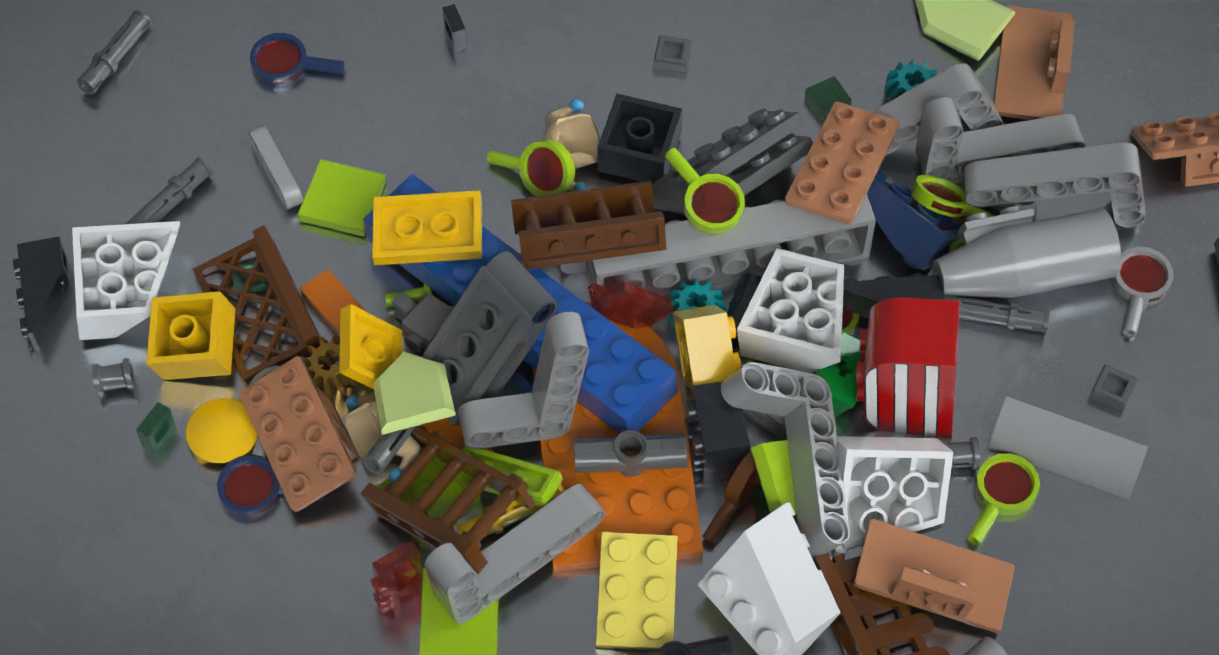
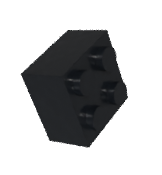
[597,93,683,184]
[684,381,750,485]

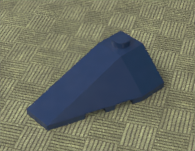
[867,169,962,270]

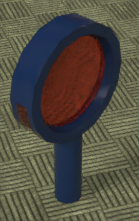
[250,33,345,86]
[217,455,284,518]

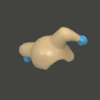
[543,98,600,192]
[343,392,423,483]

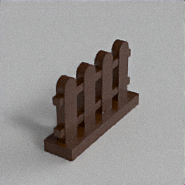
[813,553,949,655]

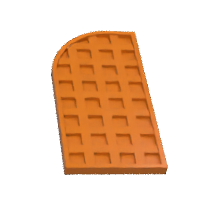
[533,302,703,572]

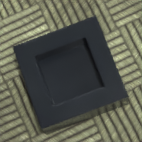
[442,4,467,52]

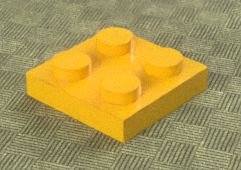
[339,304,402,389]

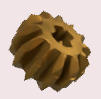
[303,334,358,397]

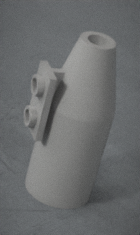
[933,206,1121,298]

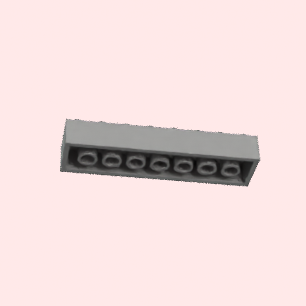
[588,194,876,309]

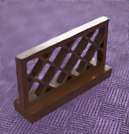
[193,225,321,384]

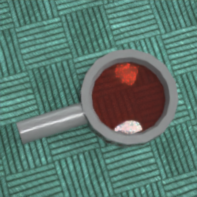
[1112,247,1174,337]

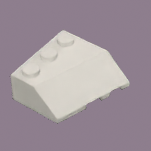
[737,248,844,373]
[831,436,953,557]
[697,502,841,655]

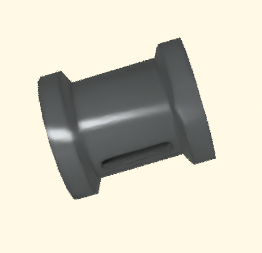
[92,358,135,396]
[940,437,981,470]

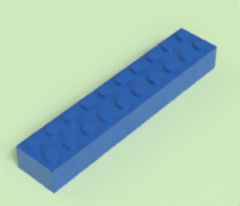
[363,173,678,434]

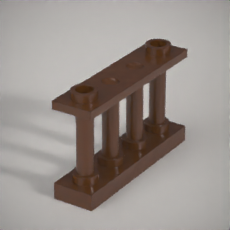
[511,181,667,269]
[360,426,535,574]

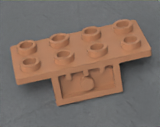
[994,5,1075,120]
[785,102,900,224]
[1131,112,1219,187]
[239,356,358,512]
[853,519,1015,633]

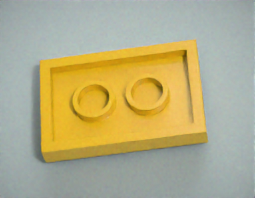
[372,190,482,265]

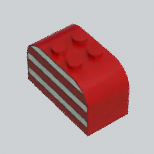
[856,297,960,439]

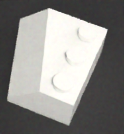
[72,221,180,340]

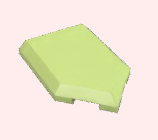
[915,0,1015,61]
[373,351,456,435]

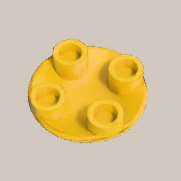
[186,398,258,464]

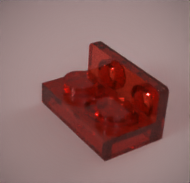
[588,281,674,329]
[370,541,423,621]

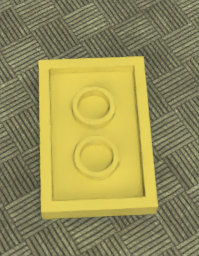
[596,532,678,651]

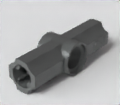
[574,430,688,477]

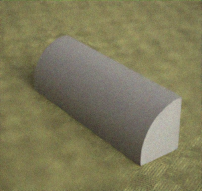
[988,396,1148,500]

